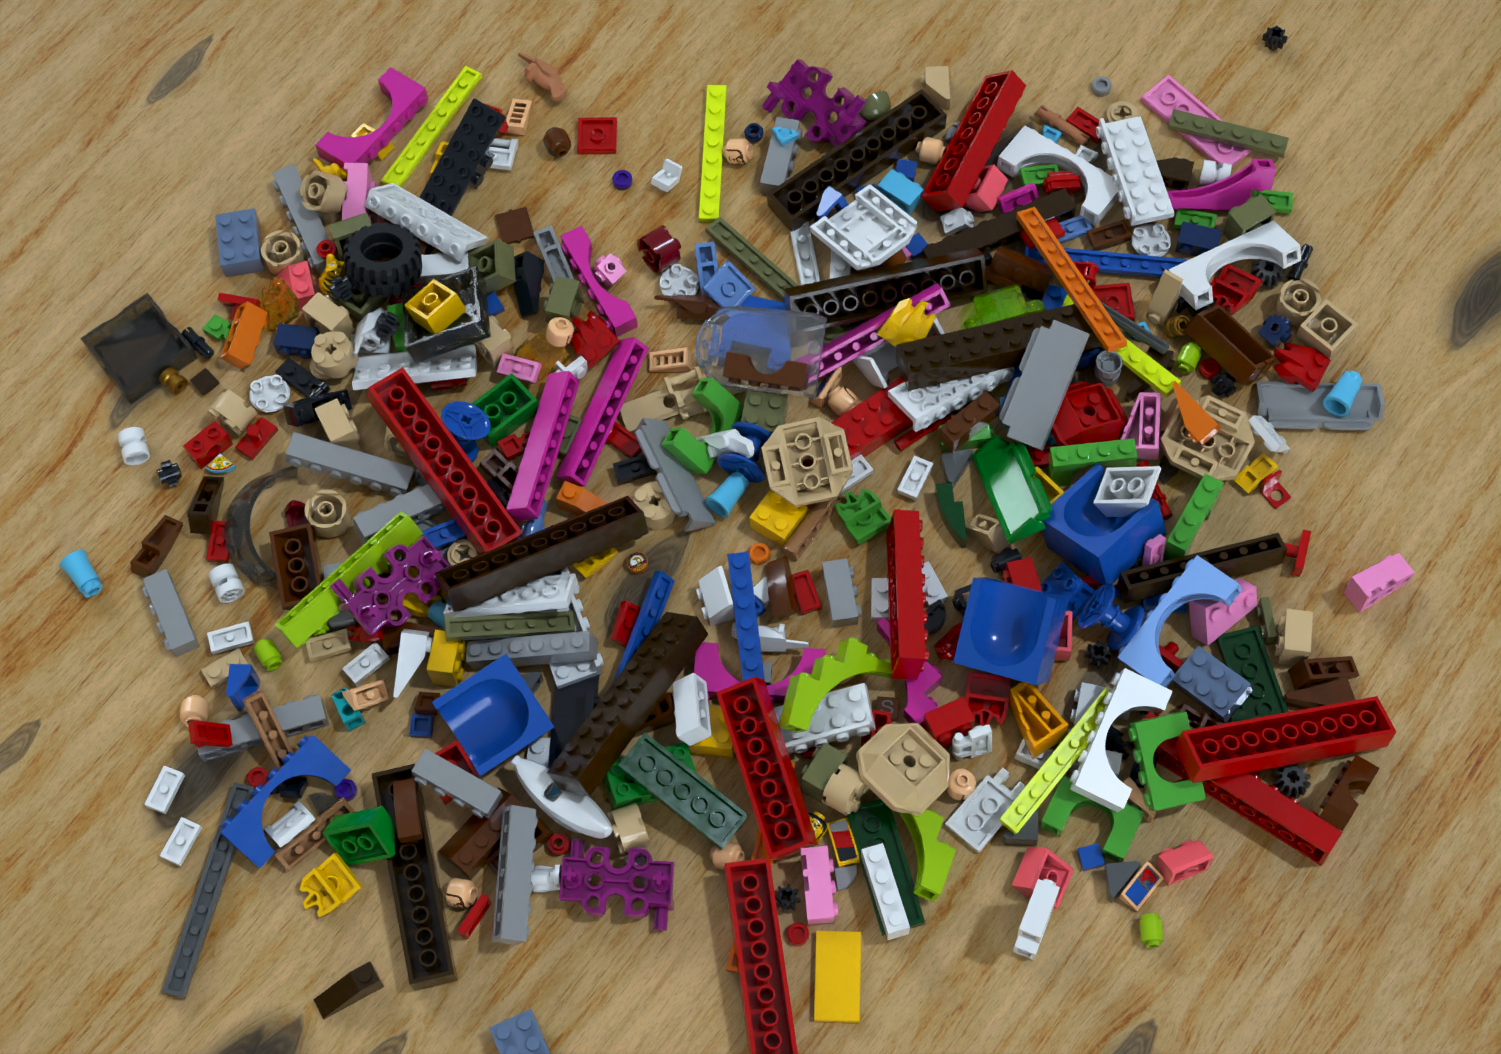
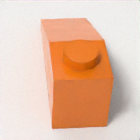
[1172,381,1221,445]
[556,481,608,516]

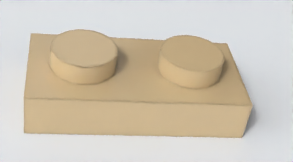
[306,629,352,662]
[201,648,248,689]

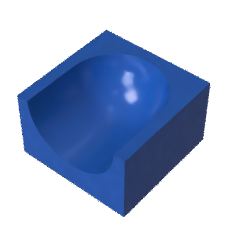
[1042,463,1167,585]
[953,577,1069,685]
[432,653,554,776]

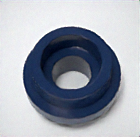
[744,123,764,142]

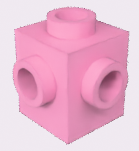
[592,253,627,287]

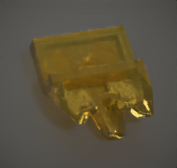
[260,277,299,333]
[514,327,571,380]

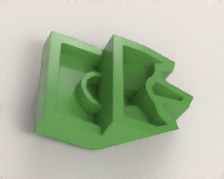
[835,489,891,545]

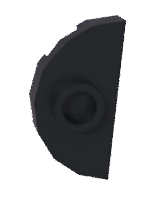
[924,599,946,634]

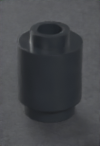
[990,548,1022,576]

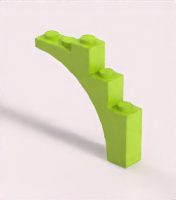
[779,637,892,733]
[898,809,957,902]

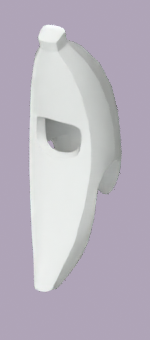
[510,755,613,839]

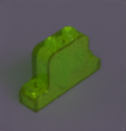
[964,285,1045,329]

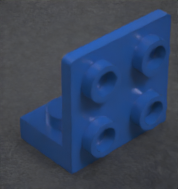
[1041,561,1096,622]

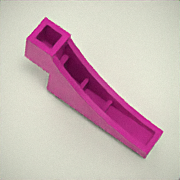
[1167,158,1276,211]
[877,617,942,728]

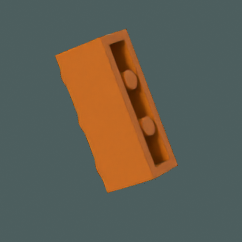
[220,301,268,369]

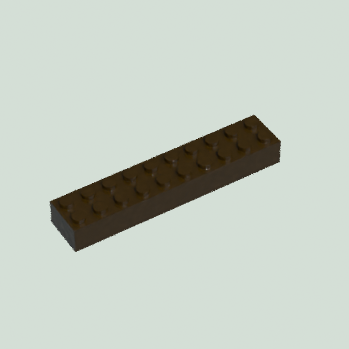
[767,89,947,232]
[783,248,988,335]
[896,304,1103,391]
[434,496,649,612]
[547,612,708,797]
[372,764,458,991]

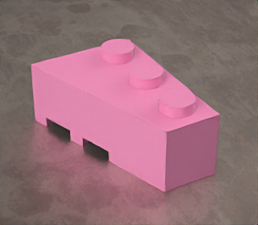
[342,163,377,224]
[1121,392,1161,460]
[1344,553,1415,613]
[1189,578,1257,646]
[801,846,838,925]

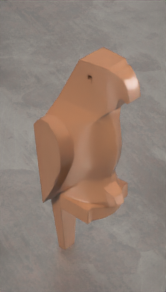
[518,52,567,101]

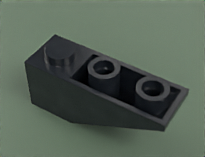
[513,251,545,319]
[283,389,352,427]

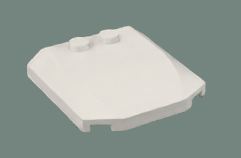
[810,184,917,270]

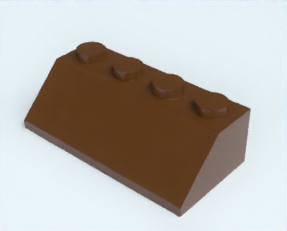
[269,523,324,610]
[438,787,526,880]

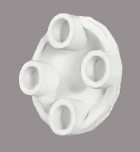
[1131,223,1171,257]
[659,264,699,296]
[249,375,290,413]

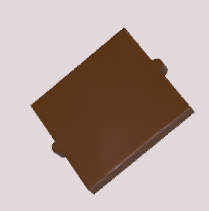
[495,207,534,244]

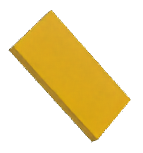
[814,931,861,1023]

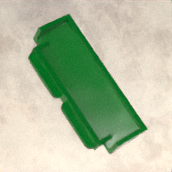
[972,435,1052,544]

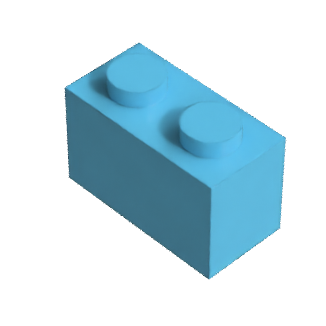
[878,169,924,215]

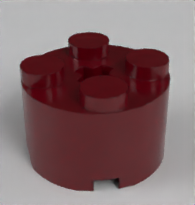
[637,225,681,273]

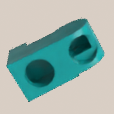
[331,687,366,732]

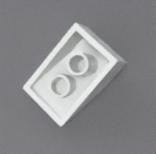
[1093,466,1161,517]
[393,629,433,698]

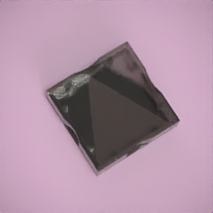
[402,266,491,364]
[80,293,198,404]

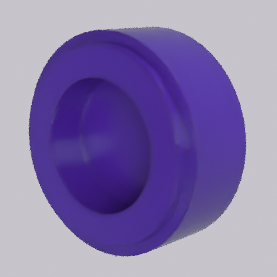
[612,170,633,190]
[334,779,358,802]

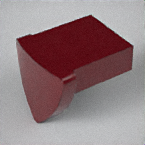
[284,500,309,527]

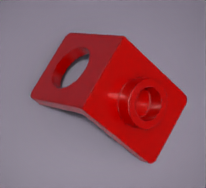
[1260,470,1291,509]

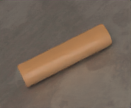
[781,493,843,562]
[242,690,294,769]
[274,797,355,871]

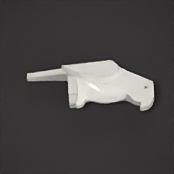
[353,307,387,356]
[696,429,754,459]
[731,622,809,652]
[531,865,591,893]

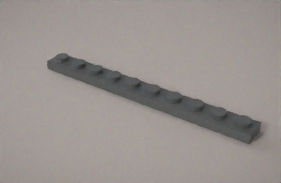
[162,782,255,999]

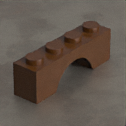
[723,352,811,393]
[1319,754,1380,831]

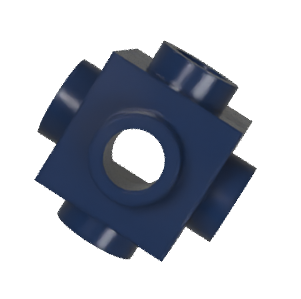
[1258,314,1293,348]

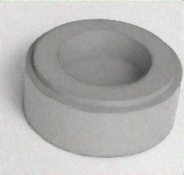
[1091,77,1111,97]

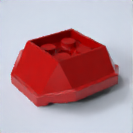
[1051,381,1129,446]

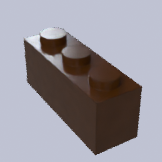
[989,246,1054,293]
[939,391,1000,453]

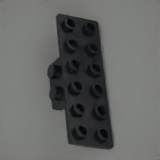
[419,98,506,216]
[548,675,601,768]

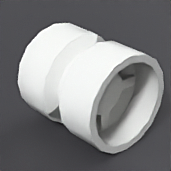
[1199,160,1232,186]
[117,427,150,465]
[208,563,245,603]

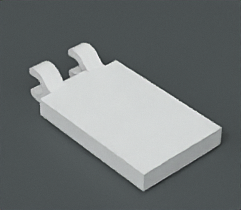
[945,768,1025,853]

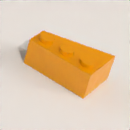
[1009,682,1068,760]

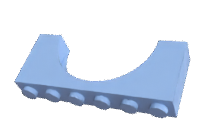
[1117,555,1242,688]

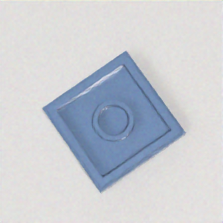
[701,260,756,317]

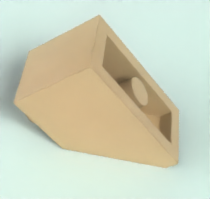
[921,66,950,110]
[965,514,1009,553]

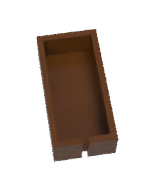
[1185,304,1277,386]

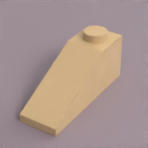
[1146,269,1183,327]

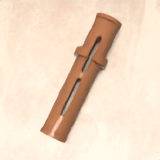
[1035,105,1090,146]

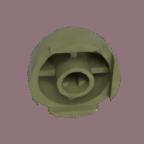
[858,91,891,125]

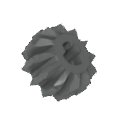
[1250,259,1286,289]
[1273,763,1311,799]

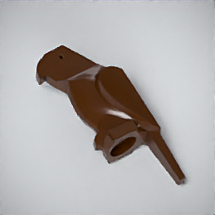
[654,294,729,328]

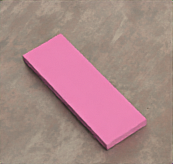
[1141,75,1253,169]

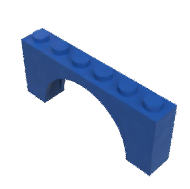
[219,735,351,868]

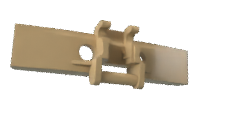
[620,366,758,432]

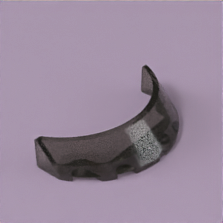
[224,466,298,588]

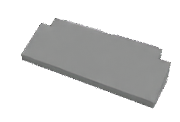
[999,320,1090,451]
[1255,381,1385,430]
[635,417,716,532]

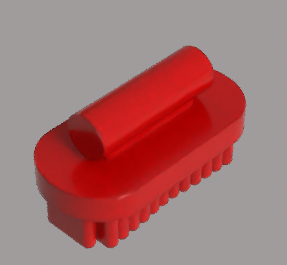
[1043,171,1081,195]
[934,623,962,661]

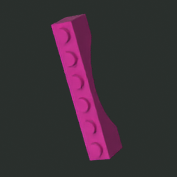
[560,226,638,337]

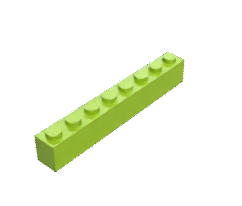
[275,511,423,648]

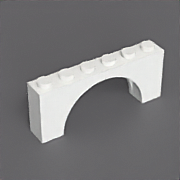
[997,126,1119,227]
[1169,220,1301,310]
[1070,668,1172,812]

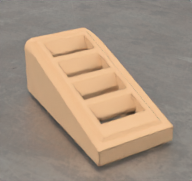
[506,99,532,135]
[649,347,692,372]
[1123,777,1156,823]

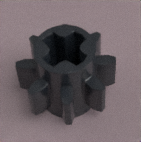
[1262,26,1288,51]
[329,276,354,302]
[374,312,400,337]
[1210,372,1237,398]
[157,460,182,487]
[1084,640,1112,669]
[775,884,801,913]

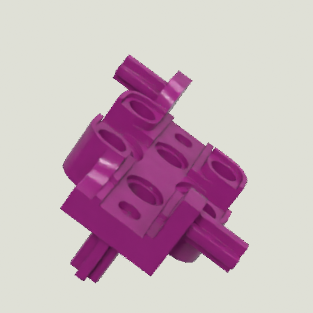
[762,59,866,147]
[330,536,450,636]
[559,839,675,931]

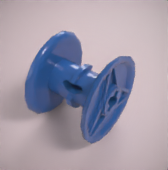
[441,401,491,463]
[717,422,772,483]
[1078,583,1145,651]

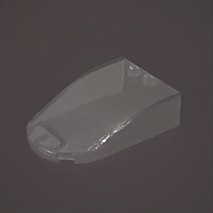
[696,306,827,400]

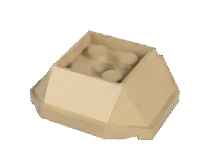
[1160,395,1255,481]
[761,417,853,507]
[856,723,950,816]

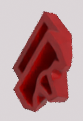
[1210,264,1263,314]
[570,311,621,369]
[1274,343,1331,392]
[965,672,1011,726]

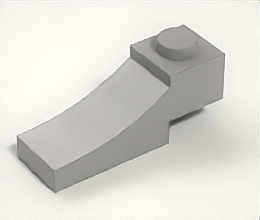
[533,225,574,283]

